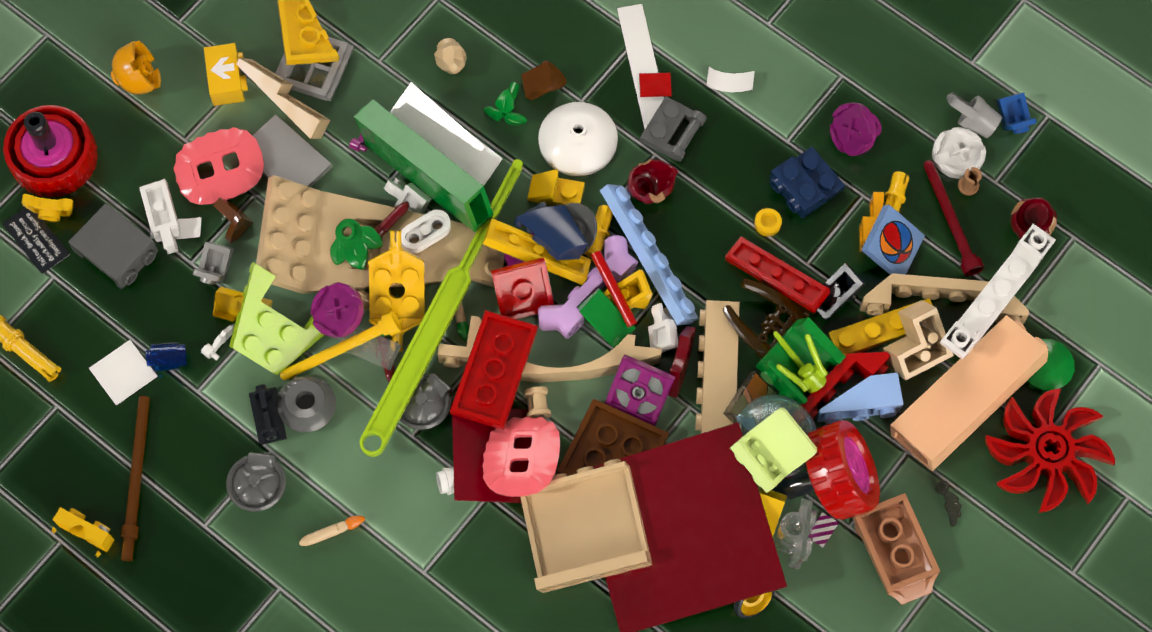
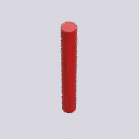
[591,251,637,328]

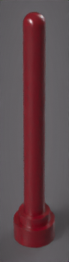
[923,160,985,277]

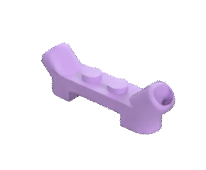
[538,235,639,339]

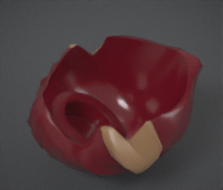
[626,159,678,204]
[1011,197,1057,240]

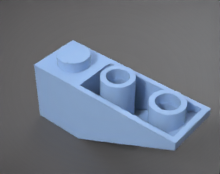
[817,373,903,424]

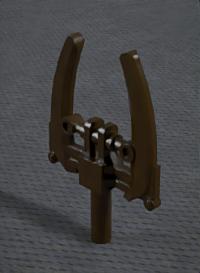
[723,279,810,358]

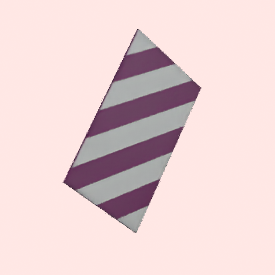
[807,512,839,548]

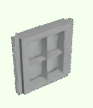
[275,37,354,101]

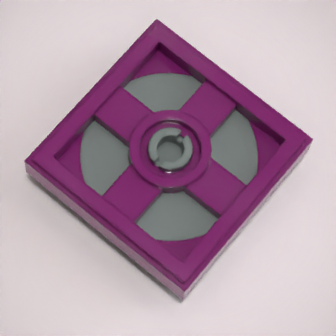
[605,354,676,426]

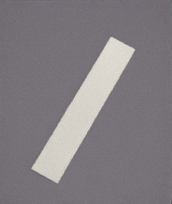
[617,4,664,129]

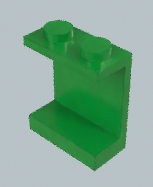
[756,317,846,406]

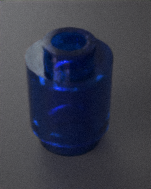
[146,342,187,372]

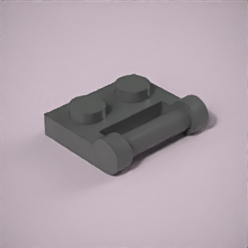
[639,96,707,162]

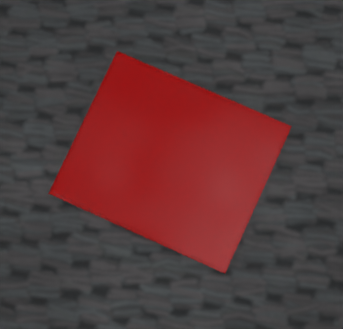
[639,73,672,97]

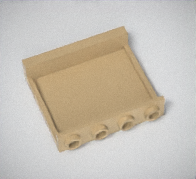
[521,459,653,593]

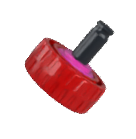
[3,105,98,197]
[772,420,880,520]

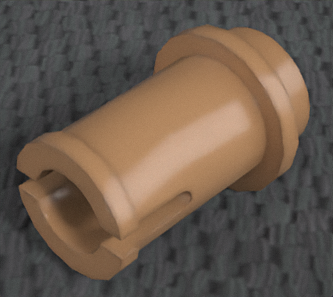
[958,167,982,196]

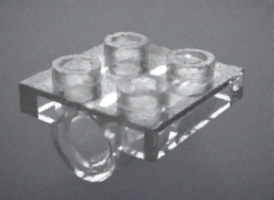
[775,499,817,569]

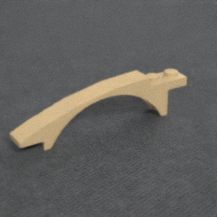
[437,316,662,383]

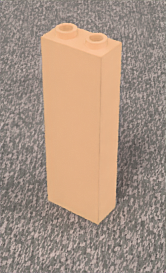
[890,315,1049,471]

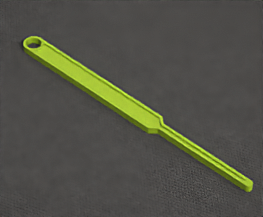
[359,159,523,457]

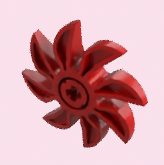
[985,389,1115,513]

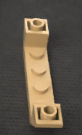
[860,273,1029,324]

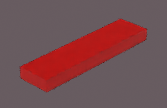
[725,237,830,313]

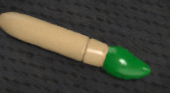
[454,302,469,341]

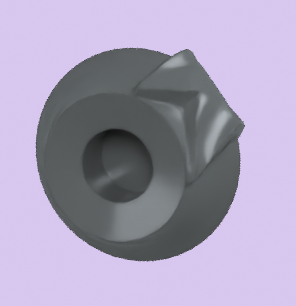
[400,373,452,430]
[277,376,336,432]
[226,452,286,512]

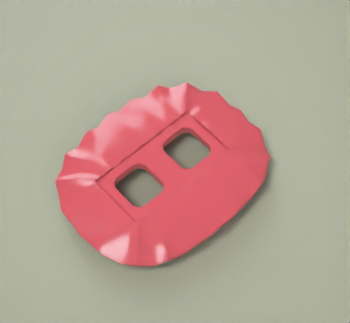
[173,127,264,205]
[482,416,560,497]

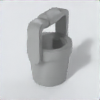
[947,92,1002,138]

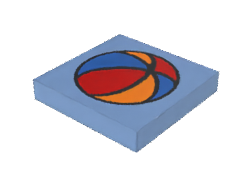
[861,205,925,275]

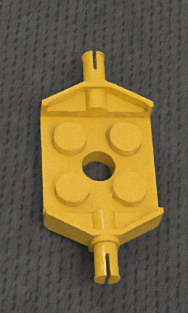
[368,230,425,352]

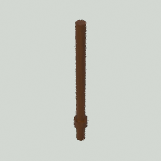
[121,396,150,561]

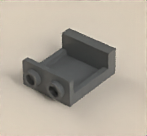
[68,203,158,289]

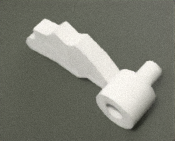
[201,324,235,361]

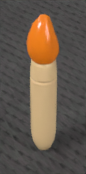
[299,515,365,546]

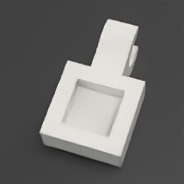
[384,177,431,214]
[648,303,678,353]

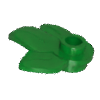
[330,219,383,270]

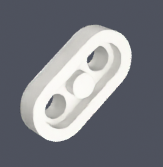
[401,210,451,253]

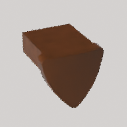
[521,60,567,100]
[213,197,253,244]

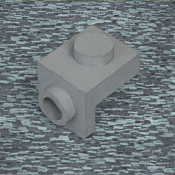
[193,241,234,285]

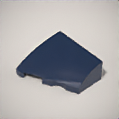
[514,205,588,260]

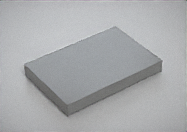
[253,114,332,187]

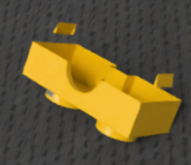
[213,287,273,322]
[52,507,114,557]

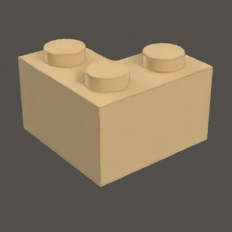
[883,300,954,380]

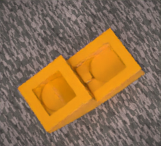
[859,192,884,252]

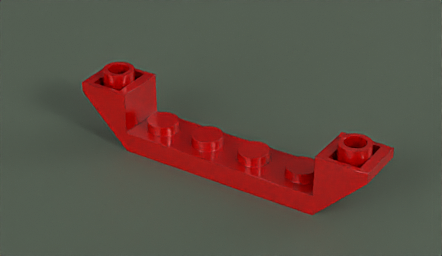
[784,352,891,478]

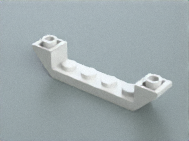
[940,224,1056,360]

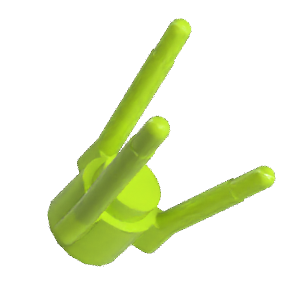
[773,331,828,393]

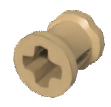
[523,386,551,419]

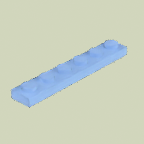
[600,184,699,325]

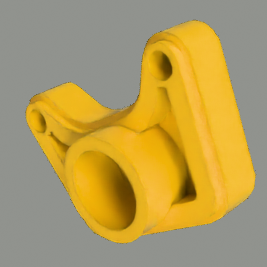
[22,194,73,222]

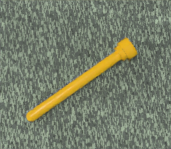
[280,311,402,380]

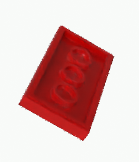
[450,310,538,430]

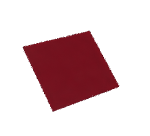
[452,409,531,503]

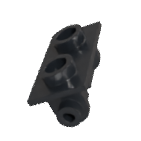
[249,384,287,445]

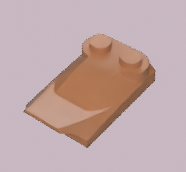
[852,493,941,605]

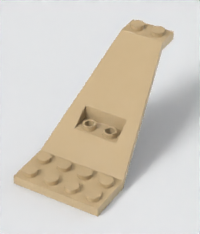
[256,175,504,294]

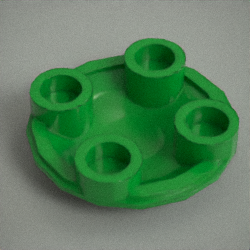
[1027,339,1075,390]

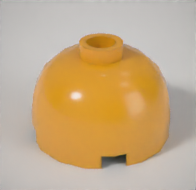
[111,41,161,95]

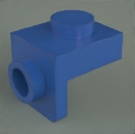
[996,93,1036,134]

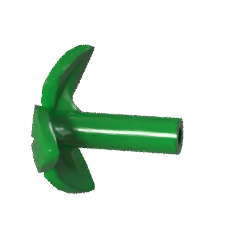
[483,82,528,125]

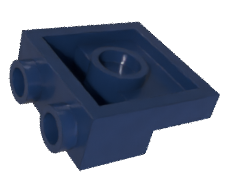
[769,147,845,219]

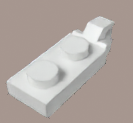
[139,179,180,254]

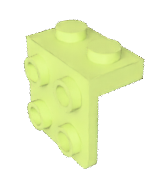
[730,408,817,493]

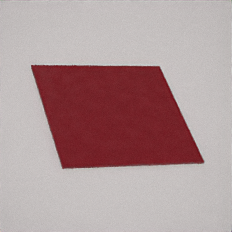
[593,422,787,632]

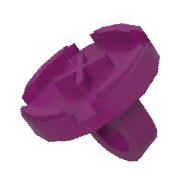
[830,102,882,156]
[311,282,363,338]

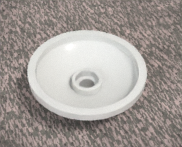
[538,102,618,176]

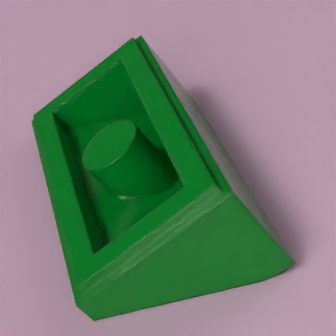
[579,288,636,348]

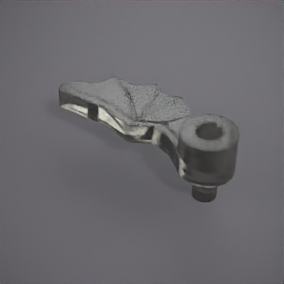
[935,480,962,527]

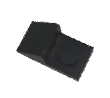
[817,263,865,320]

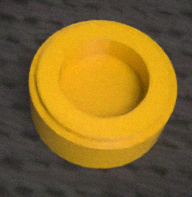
[754,208,782,237]

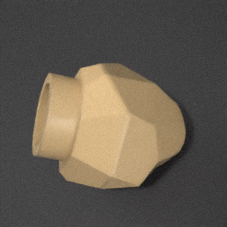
[434,38,467,74]

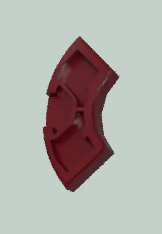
[668,326,696,398]

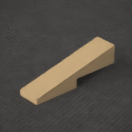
[237,58,331,139]

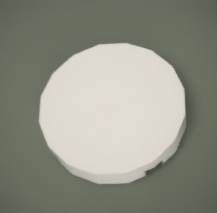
[932,127,986,179]

